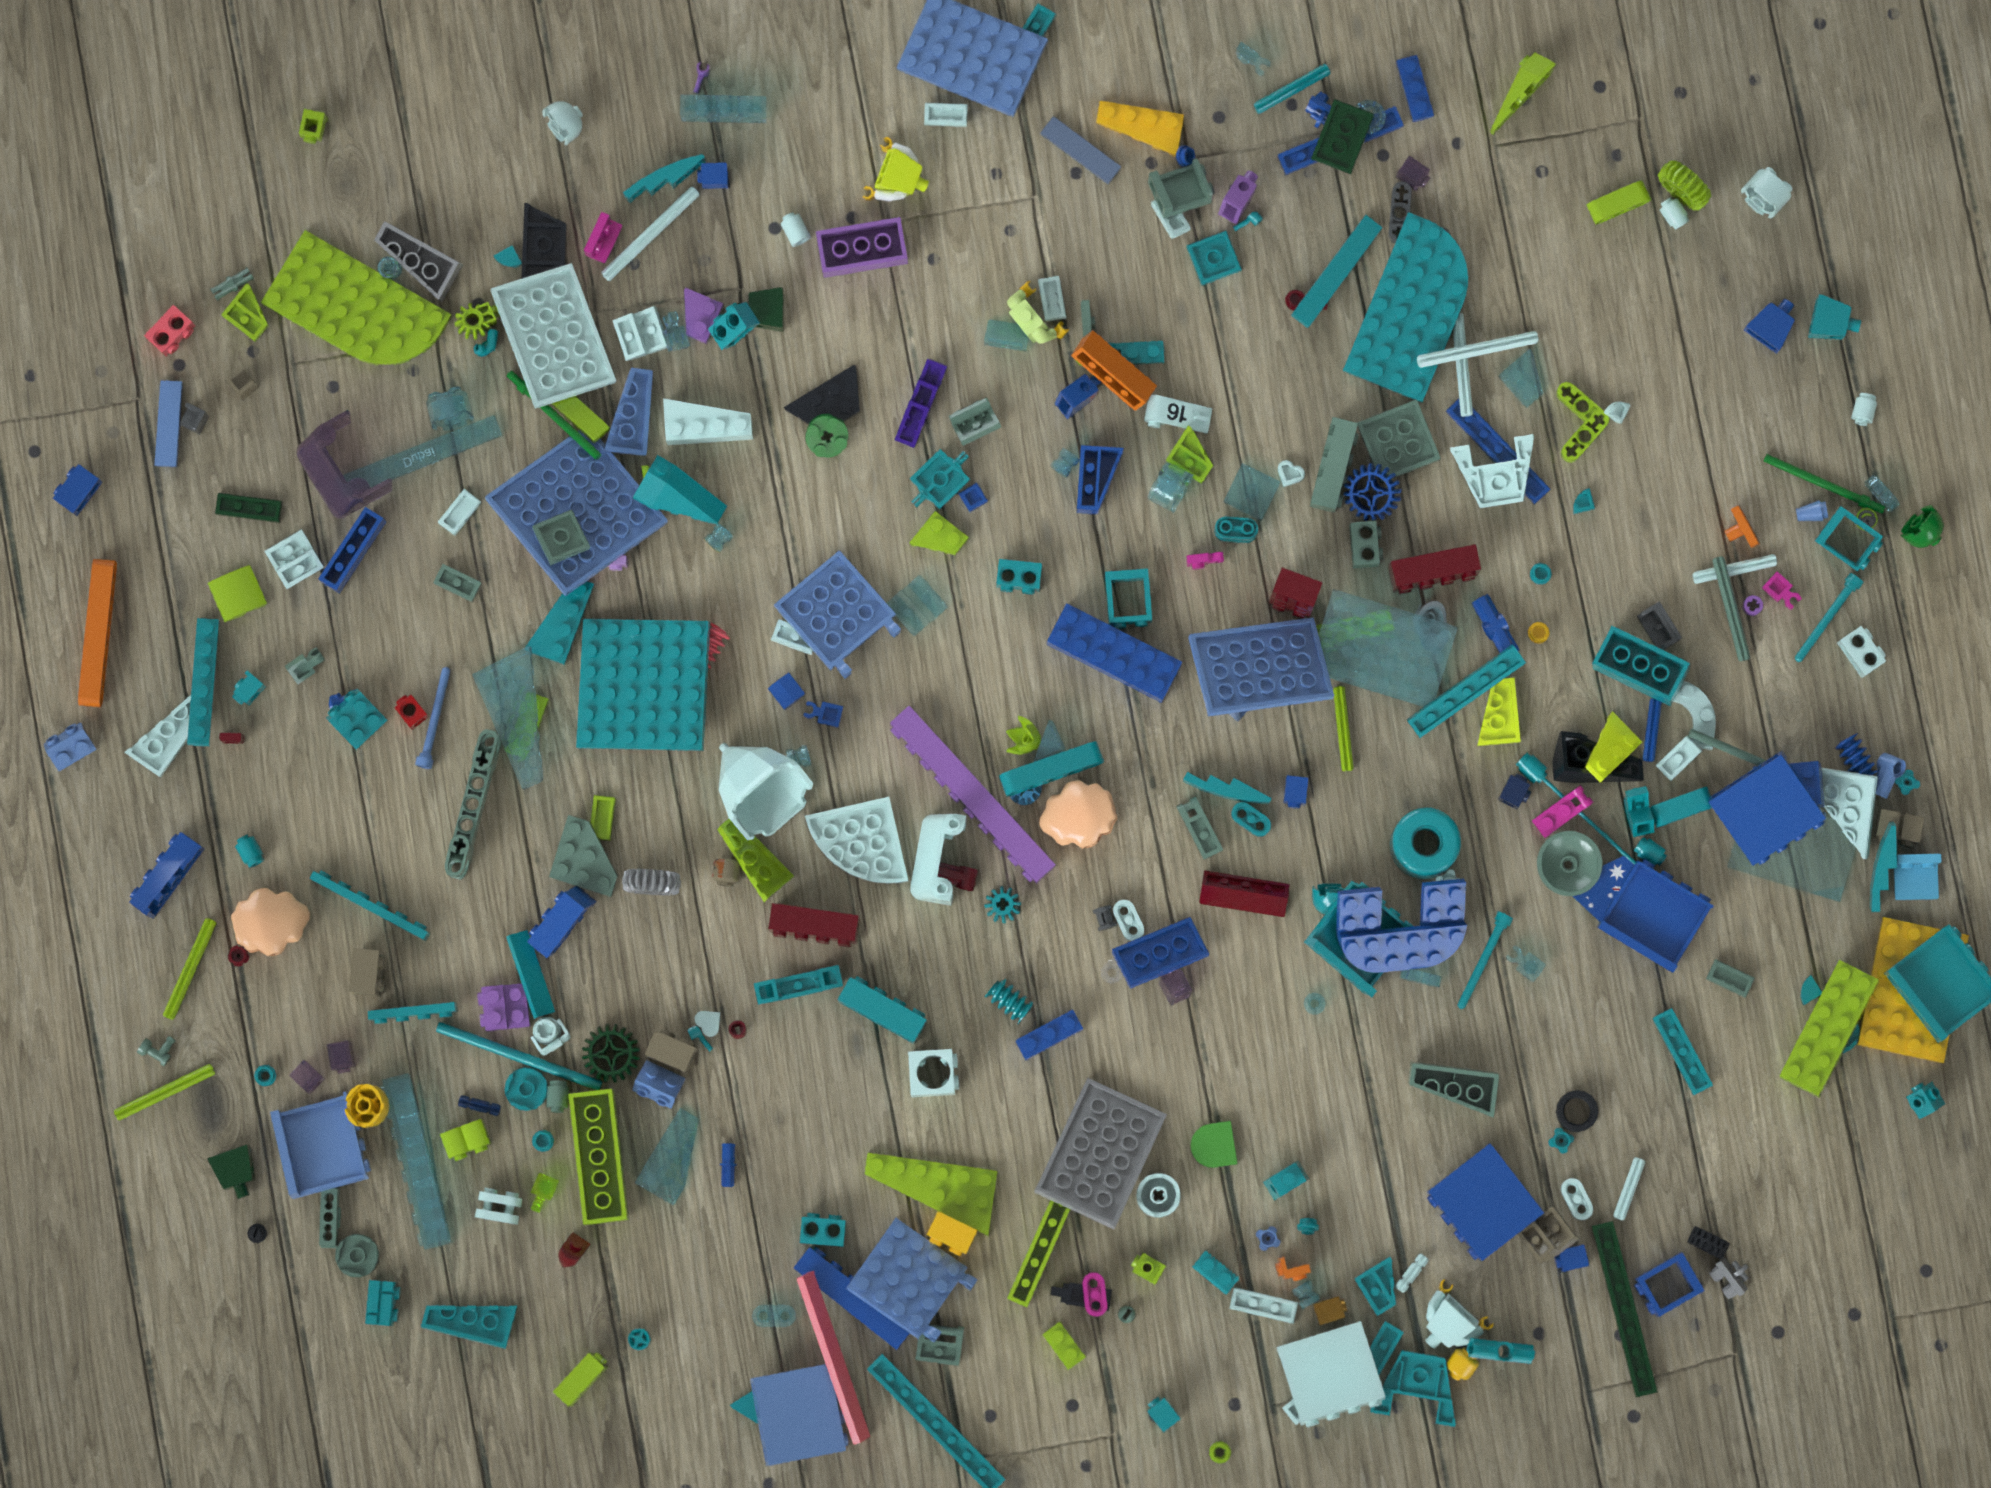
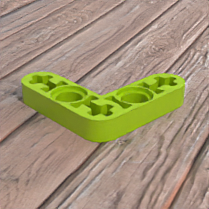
[1556,382,1609,463]

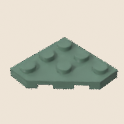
[549,815,618,897]

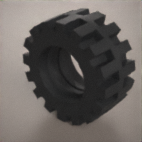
[1687,1226,1730,1259]

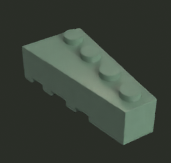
[1309,417,1359,513]
[1408,1061,1499,1118]

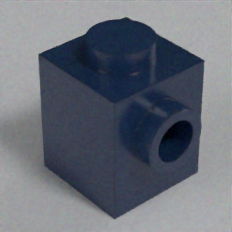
[1498,774,1531,810]

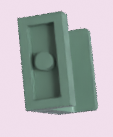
[1148,158,1214,219]

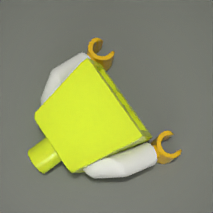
[862,137,929,201]

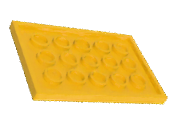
[1857,917,1969,1063]

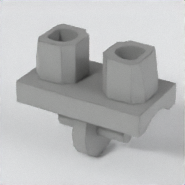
[1709,1257,1749,1299]

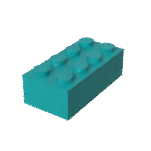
[1592,626,1690,707]
[837,976,927,1045]

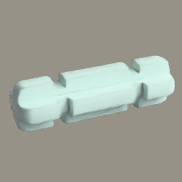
[1395,1254,1429,1293]

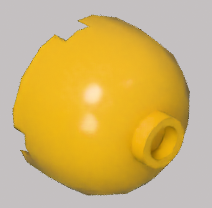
[345,1084,390,1128]

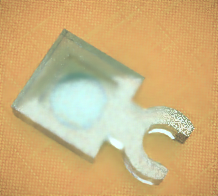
[1505,946,1546,983]

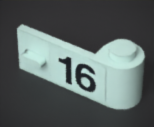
[1144,395,1212,434]

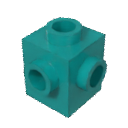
[1906,1082,1946,1120]

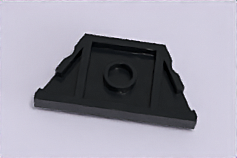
[521,203,567,279]
[784,364,860,434]

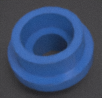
[1176,145,1195,167]

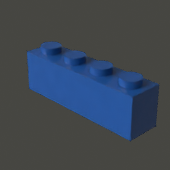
[318,507,386,594]

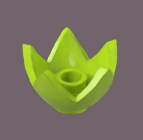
[1006,715,1041,755]

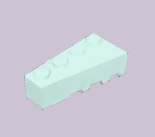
[663,398,753,445]

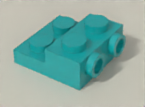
[326,688,388,749]

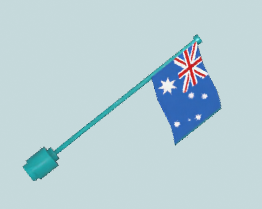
[1515,752,1636,922]

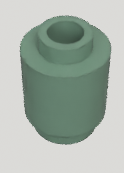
[546,1081,569,1113]

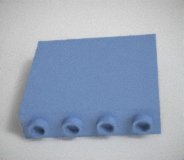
[270,1092,371,1199]
[750,1364,848,1466]

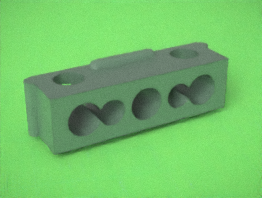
[319,1187,341,1248]

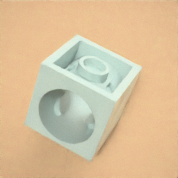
[908,1049,959,1097]

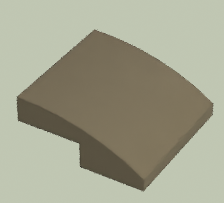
[1518,1206,1579,1264]

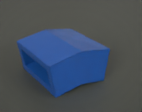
[768,672,805,710]

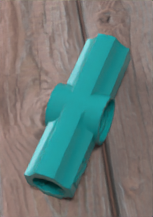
[1467,1338,1535,1364]

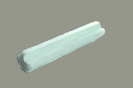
[1613,1157,1645,1220]

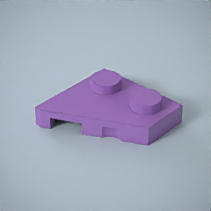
[684,288,724,344]

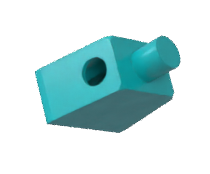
[1808,294,1861,340]
[1263,1161,1310,1201]

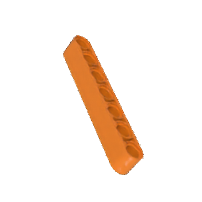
[78,559,117,707]

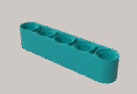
[999,741,1104,797]

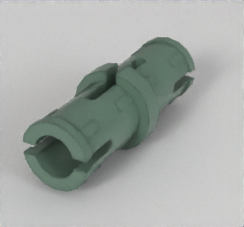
[210,267,254,301]

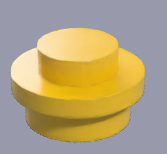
[1528,622,1549,644]

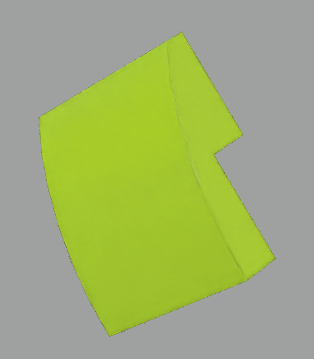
[208,565,267,622]

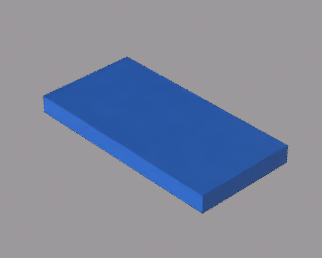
[1112,917,1209,989]

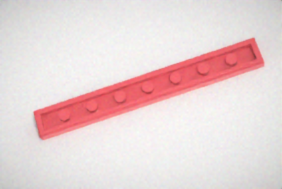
[797,1271,871,1444]

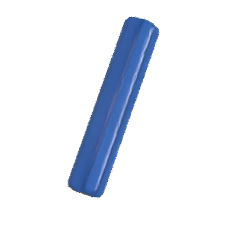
[1642,698,1662,762]

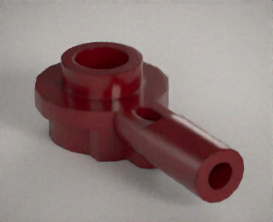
[1285,290,1328,311]

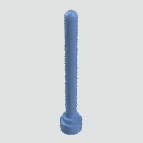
[415,667,450,769]

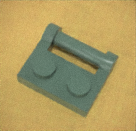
[915,1324,964,1366]

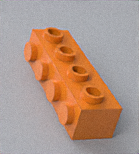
[1071,330,1157,411]

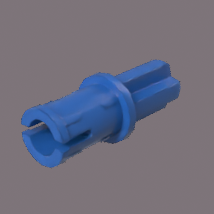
[720,1143,737,1187]

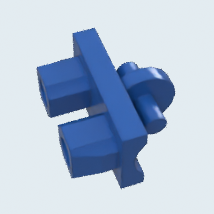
[1305,92,1331,128]

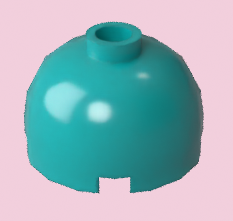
[1312,883,1348,914]

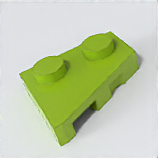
[221,283,269,342]
[1166,425,1214,484]
[909,511,969,555]

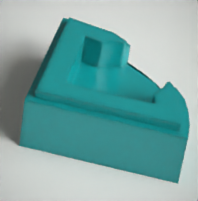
[493,245,522,268]
[1573,488,1595,515]
[1800,975,1822,1005]

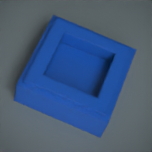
[959,483,988,513]

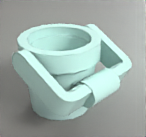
[530,1017,571,1055]

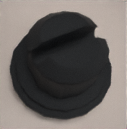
[247,1224,267,1243]

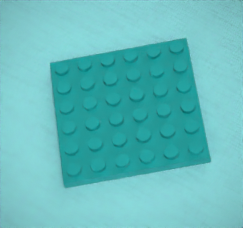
[576,619,710,751]

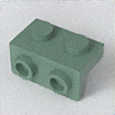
[949,398,1001,446]

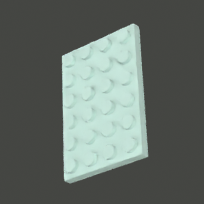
[491,263,616,409]

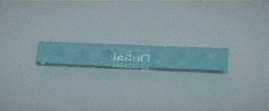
[334,415,503,499]

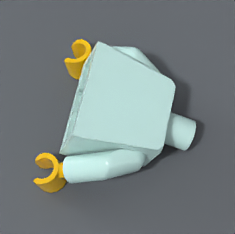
[1426,1279,1494,1349]

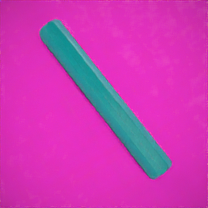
[1254,64,1331,114]

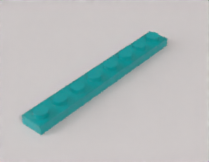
[867,1354,1006,1488]

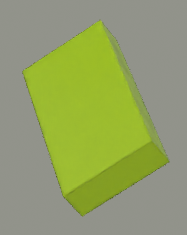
[591,795,616,841]

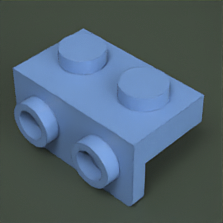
[44,722,96,771]
[632,1060,686,1109]

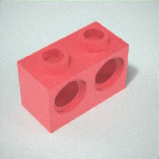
[144,305,195,356]

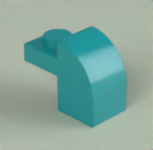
[1624,786,1655,838]

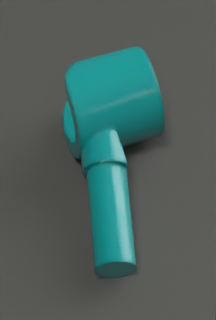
[1233,211,1263,231]
[688,1026,713,1052]

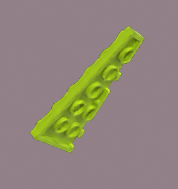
[865,1153,997,1236]

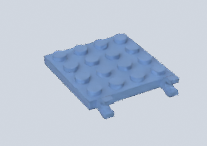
[774,550,901,679]
[846,1218,977,1343]

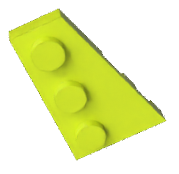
[1477,677,1521,746]
[1585,711,1642,782]

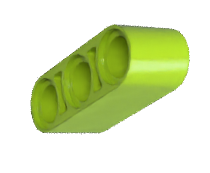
[1586,180,1651,225]

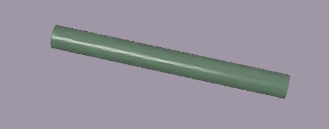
[1688,728,1766,766]

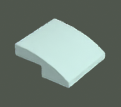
[613,306,670,361]
[264,529,324,589]

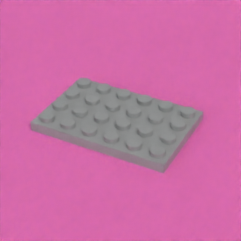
[1034,1078,1167,1229]

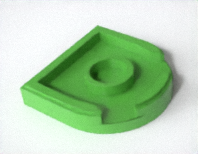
[1190,1121,1237,1168]

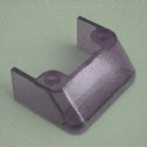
[296,410,393,518]

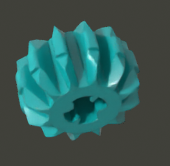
[984,886,1021,924]

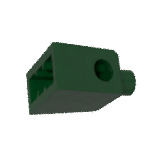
[737,287,784,332]
[207,1144,255,1199]

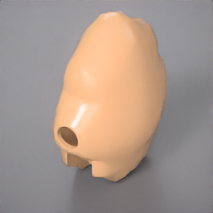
[1039,780,1117,849]
[231,888,310,956]

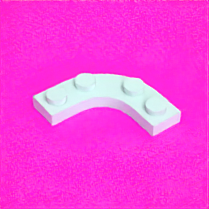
[1673,681,1716,750]

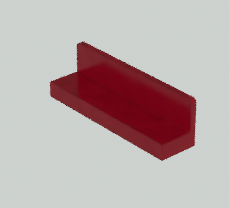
[1199,870,1290,917]

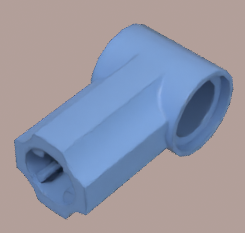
[1876,753,1906,799]

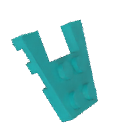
[1370,1350,1456,1427]

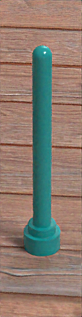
[1795,573,1864,662]
[1457,911,1513,1009]

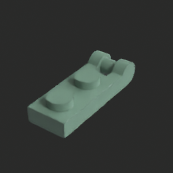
[1176,797,1223,860]

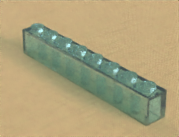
[380,1073,452,1250]

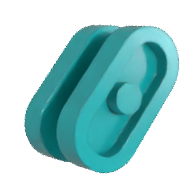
[1214,516,1258,543]

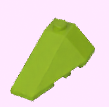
[1490,52,1556,135]

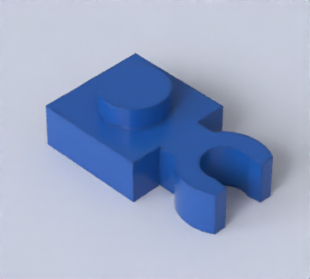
[803,701,843,728]

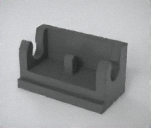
[1637,601,1682,650]

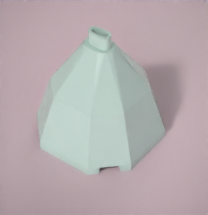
[719,743,813,840]

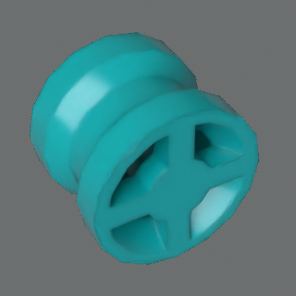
[628,1328,651,1350]

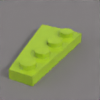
[717,819,794,902]

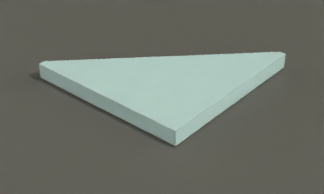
[1822,768,1878,859]

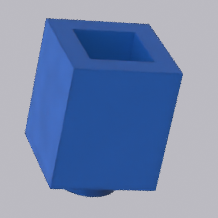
[697,163,728,189]
[1283,775,1308,809]
[1554,1245,1589,1272]

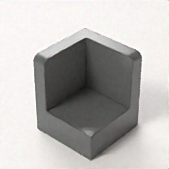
[180,403,209,435]

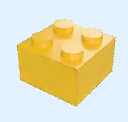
[927,1211,978,1257]

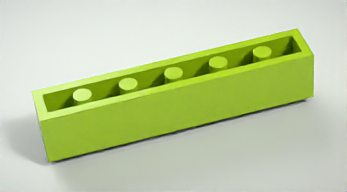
[1007,1200,1070,1308]

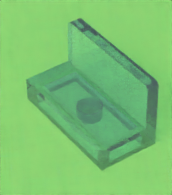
[984,320,1029,352]

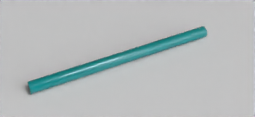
[436,1022,603,1090]

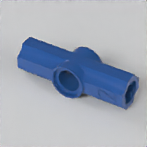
[1471,594,1519,653]

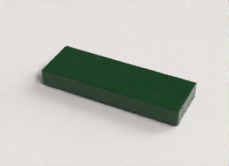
[215,493,283,523]

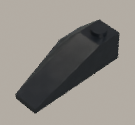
[1552,731,1644,783]

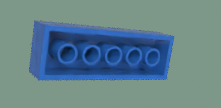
[1047,603,1182,703]

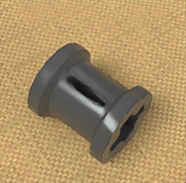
[1093,905,1117,931]

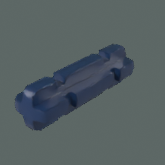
[458,1095,501,1116]

